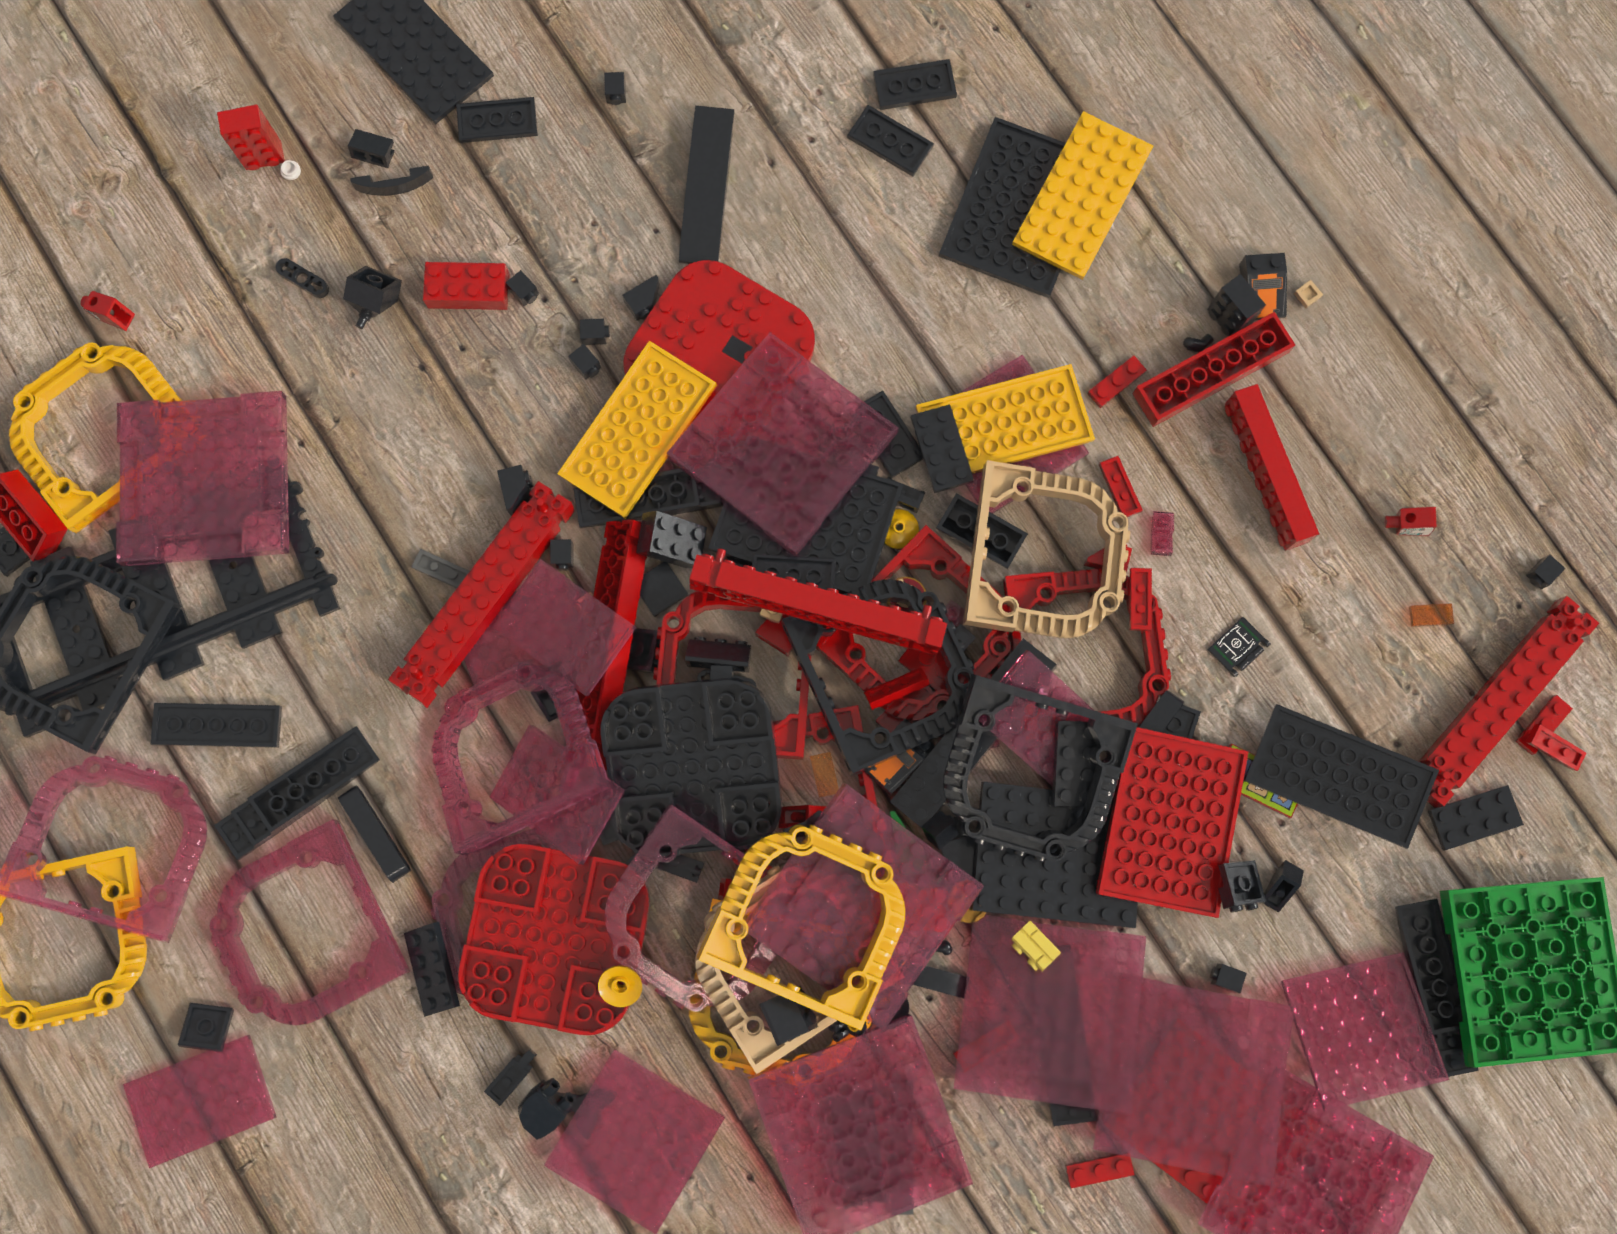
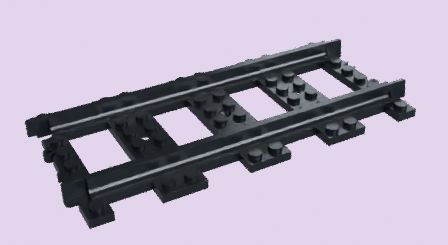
[0,461,341,738]

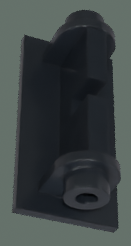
[657,855,704,883]

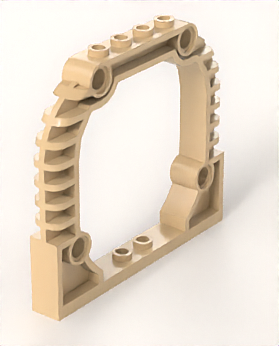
[963,460,1130,639]
[695,864,903,1074]

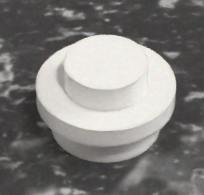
[280,160,301,180]

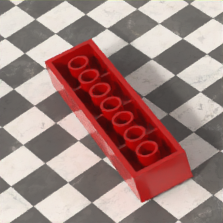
[1132,312,1296,427]
[1225,384,1319,551]

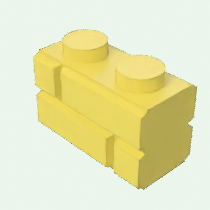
[1011,921,1061,972]

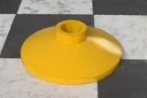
[885,509,919,549]
[598,966,642,1007]

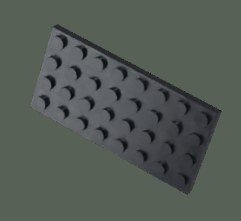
[333,0,494,125]
[1244,704,1439,849]

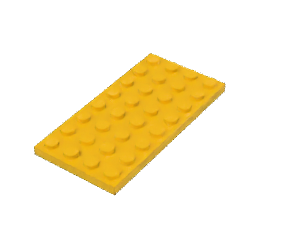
[1012,111,1153,280]
[557,341,717,519]
[916,364,1095,474]

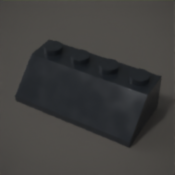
[936,493,1028,569]

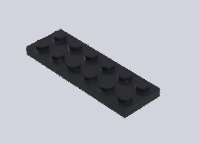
[150,703,282,748]

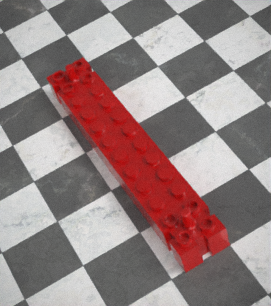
[388,481,575,708]
[563,520,647,771]
[689,548,947,656]
[1418,596,1599,808]

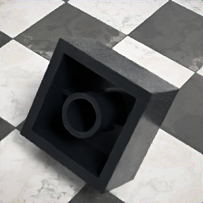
[343,266,402,329]

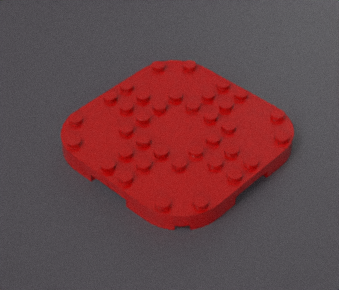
[623,260,815,447]
[458,844,650,1035]

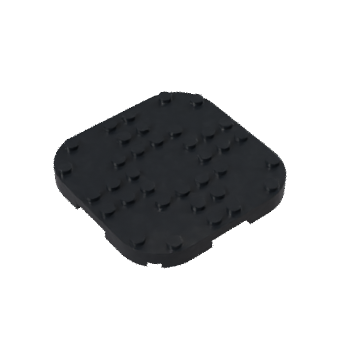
[601,678,783,858]

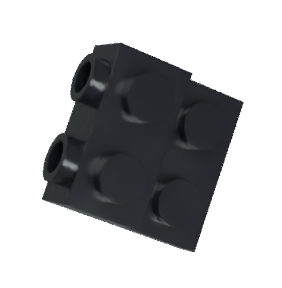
[627,628,661,674]
[1218,860,1266,913]

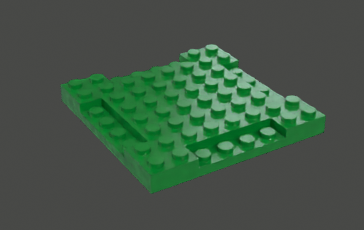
[1440,877,1617,1068]

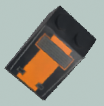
[1239,253,1287,320]
[864,718,935,795]

